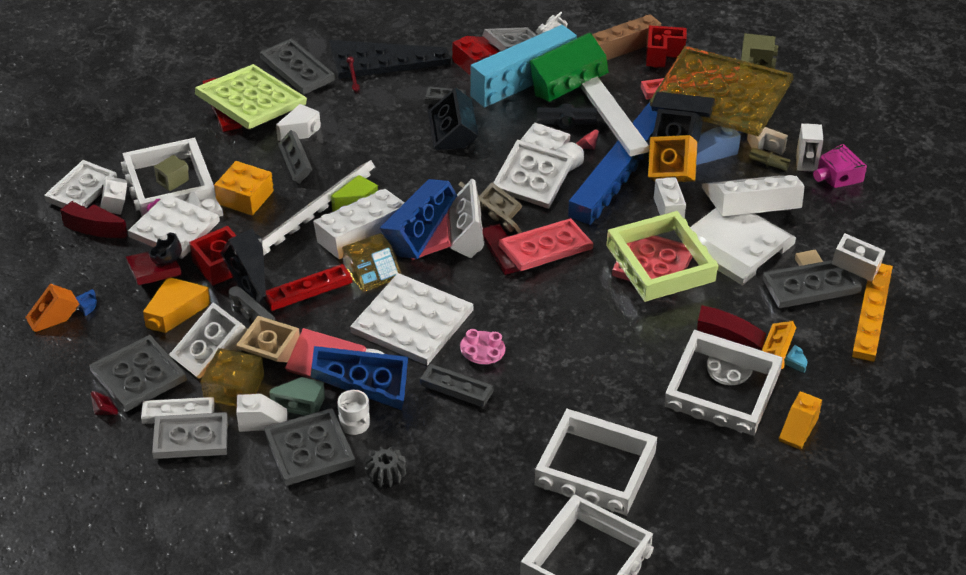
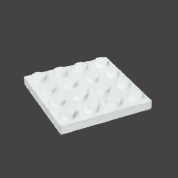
[350,273,473,366]

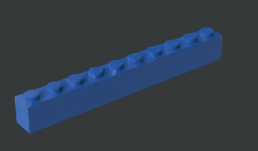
[568,90,667,225]

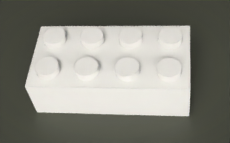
[313,189,405,259]

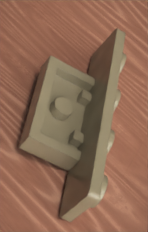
[458,182,522,234]

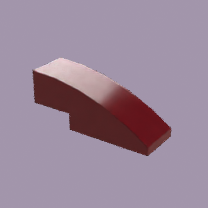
[60,201,128,238]
[697,305,766,351]

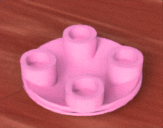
[460,329,505,364]

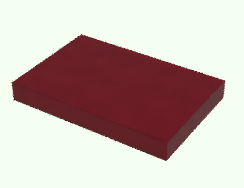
[126,251,181,285]

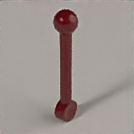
[347,57,360,92]

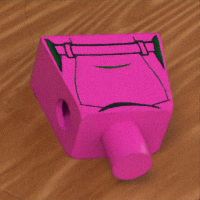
[813,144,867,188]

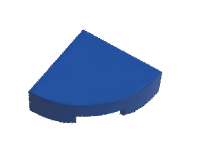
[76,289,97,316]

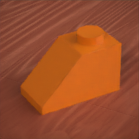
[25,284,79,332]

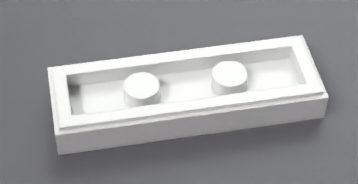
[141,397,215,424]

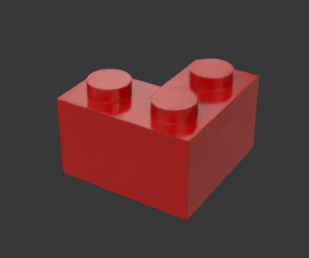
[646,25,687,68]

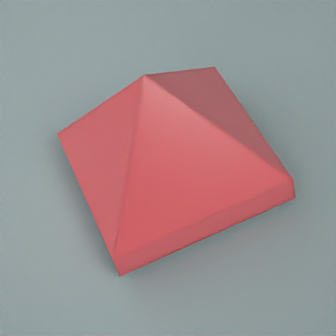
[576,129,599,150]

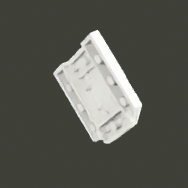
[690,208,796,286]

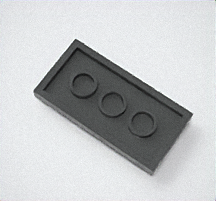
[260,38,335,95]
[762,260,862,308]

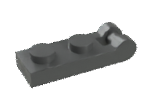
[229,286,275,322]

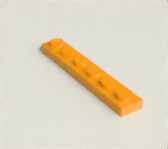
[852,263,893,362]

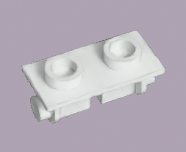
[536,12,567,35]

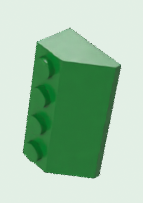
[530,33,609,102]

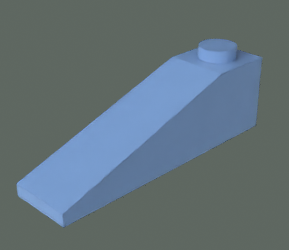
[696,124,741,165]

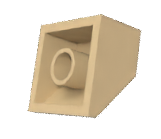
[236,316,300,362]

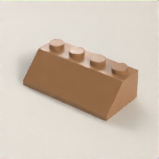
[592,14,661,60]

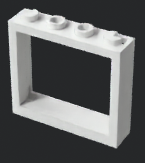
[121,138,216,217]
[665,330,783,436]
[534,409,657,515]
[520,494,654,575]

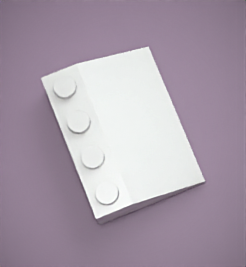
[702,175,804,217]

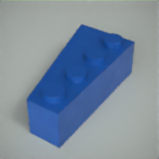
[379,179,457,259]
[310,346,408,410]

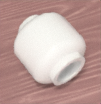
[556,142,584,172]

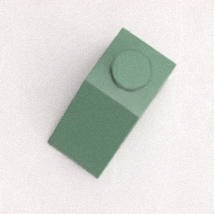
[269,377,325,416]

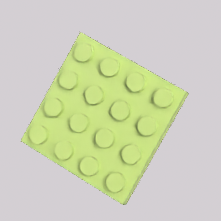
[195,64,307,129]

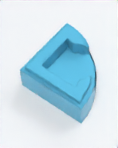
[784,345,808,373]

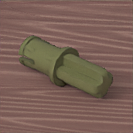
[749,148,790,172]

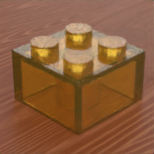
[201,348,264,407]

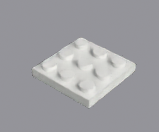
[494,139,574,208]
[128,194,220,259]

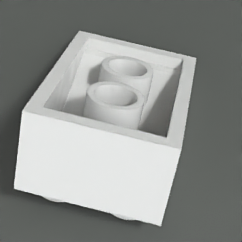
[169,302,248,379]

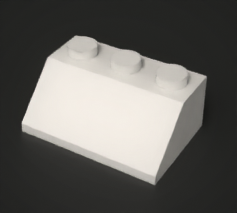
[449,179,484,258]

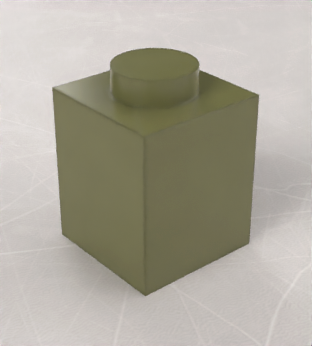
[154,155,189,192]

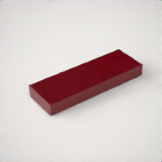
[482,224,520,275]

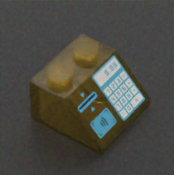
[342,233,401,292]

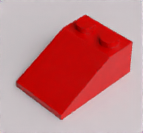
[452,36,500,76]

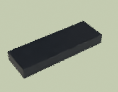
[651,92,715,118]

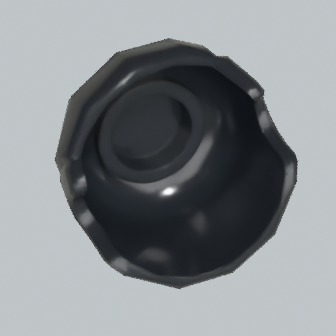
[149,232,182,265]

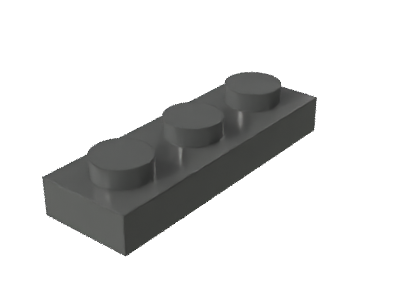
[278,130,312,184]
[420,364,493,407]

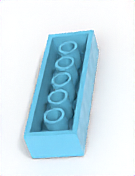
[470,25,577,108]

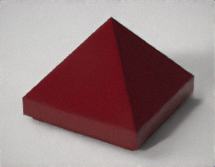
[90,391,118,415]

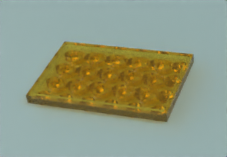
[650,46,793,137]

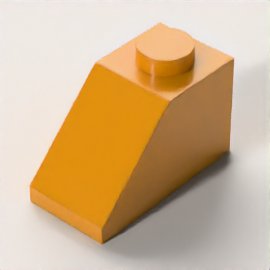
[779,391,822,450]

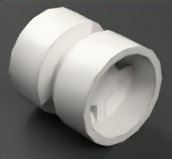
[337,390,370,435]

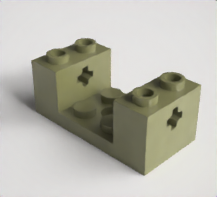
[734,33,778,121]

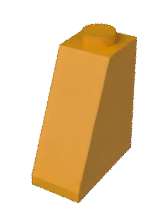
[143,277,210,333]

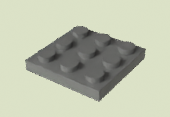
[89,335,187,412]
[264,408,356,486]

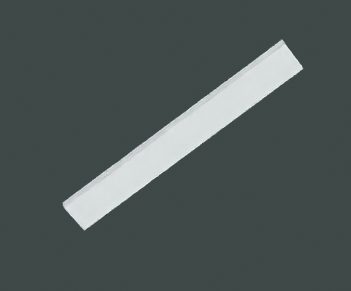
[581,76,649,156]

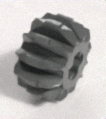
[365,446,406,488]

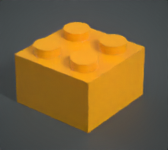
[648,135,697,182]
[214,161,274,216]

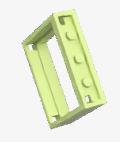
[606,211,719,302]

